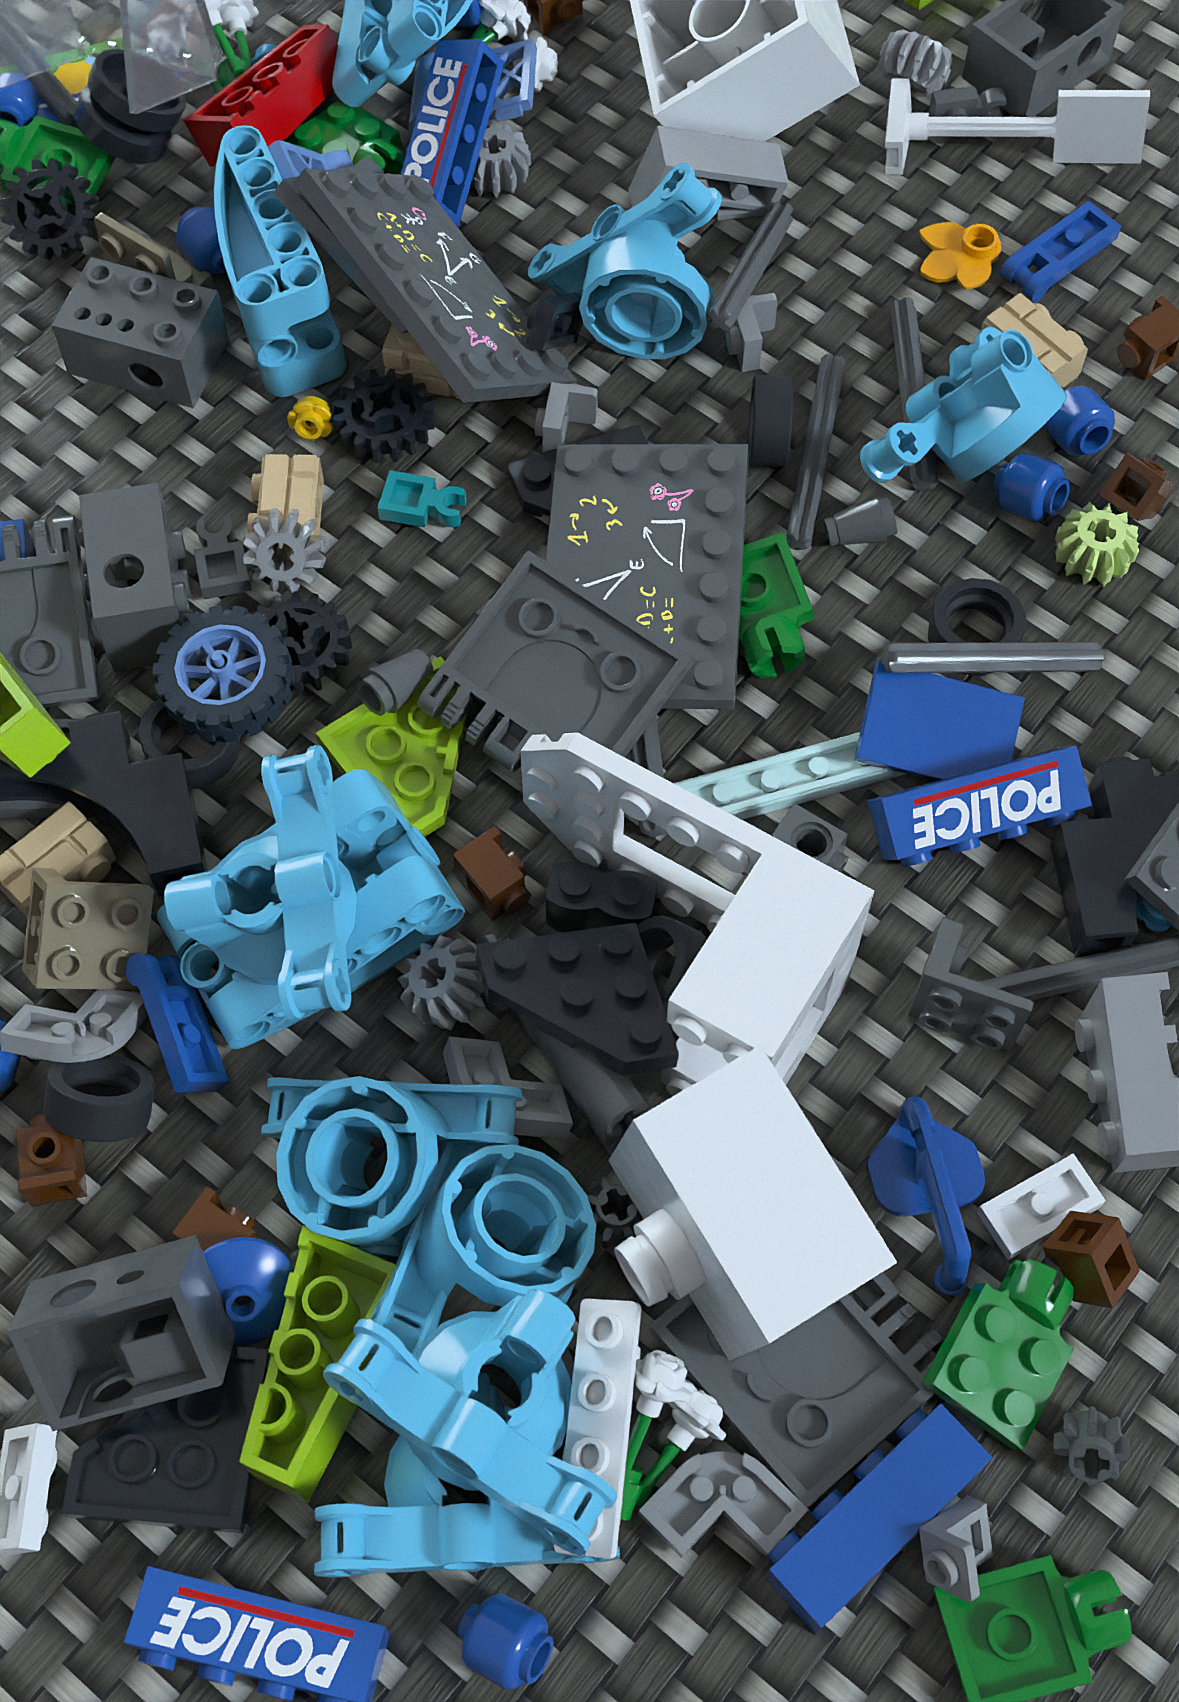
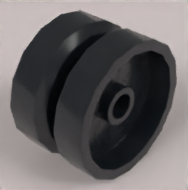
[74,49,187,164]

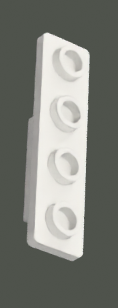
[554,1299,641,1559]

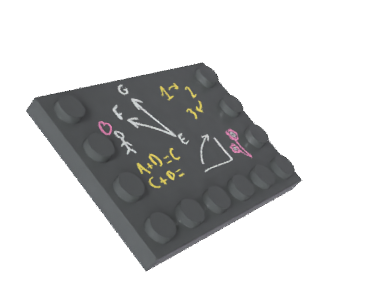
[295,169,577,403]
[546,444,749,710]

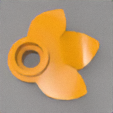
[919,222,1001,290]

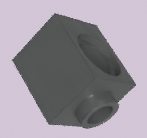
[771,803,849,873]

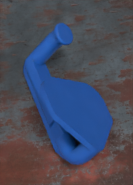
[867,1096,985,1296]

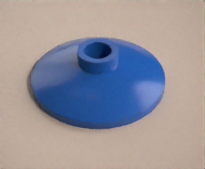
[203,1237,294,1346]

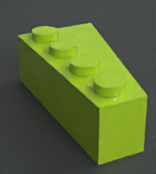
[0,652,71,778]
[239,1225,395,1503]

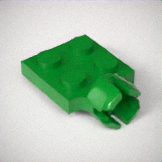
[284,100,406,175]
[0,115,116,212]
[738,532,815,679]
[922,1259,1074,1450]
[932,1555,1132,1702]

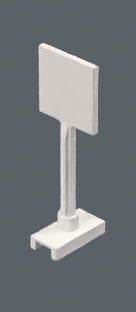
[885,78,1150,174]

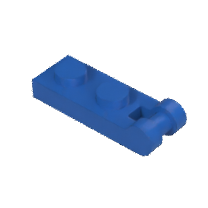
[1000,201,1121,302]
[126,954,229,1093]

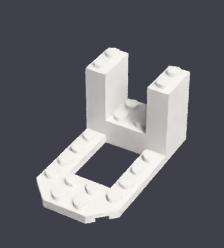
[520,733,874,1096]

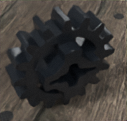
[0,158,99,260]
[333,368,435,463]
[244,591,352,695]

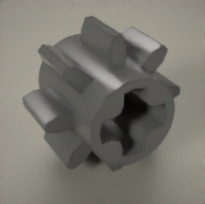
[587,1177,644,1249]
[1053,1406,1130,1486]

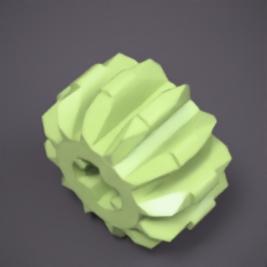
[1055,502,1139,586]

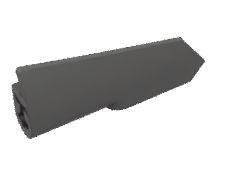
[475,934,649,1156]

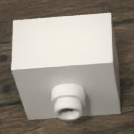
[630,0,860,142]
[608,1045,897,1361]

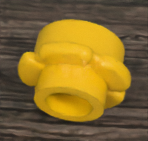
[287,396,333,440]

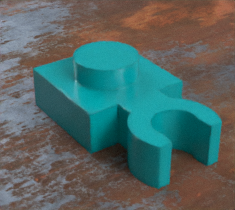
[377,470,467,527]

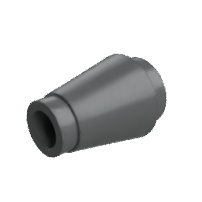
[823,495,897,547]
[357,649,433,716]

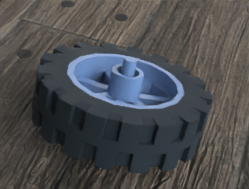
[153,606,295,742]

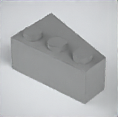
[628,125,789,220]
[1075,972,1179,1173]

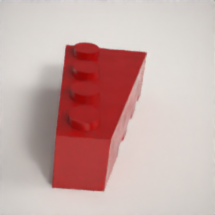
[183,24,338,167]

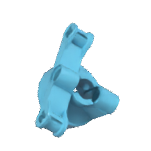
[528,163,722,359]
[860,327,1067,482]
[164,745,357,1020]
[261,1076,523,1258]
[369,1142,596,1354]
[323,1289,618,1556]
[314,1372,620,1577]

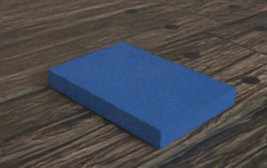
[854,660,1025,781]

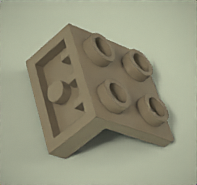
[94,212,214,289]
[22,868,154,990]

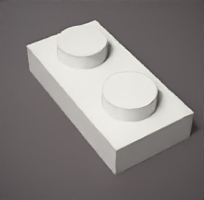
[977,1154,1105,1260]
[0,1423,57,1555]

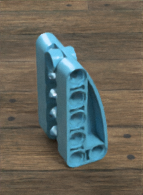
[332,0,473,107]
[214,125,347,397]
[156,769,465,1049]

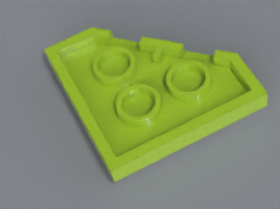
[316,656,468,837]

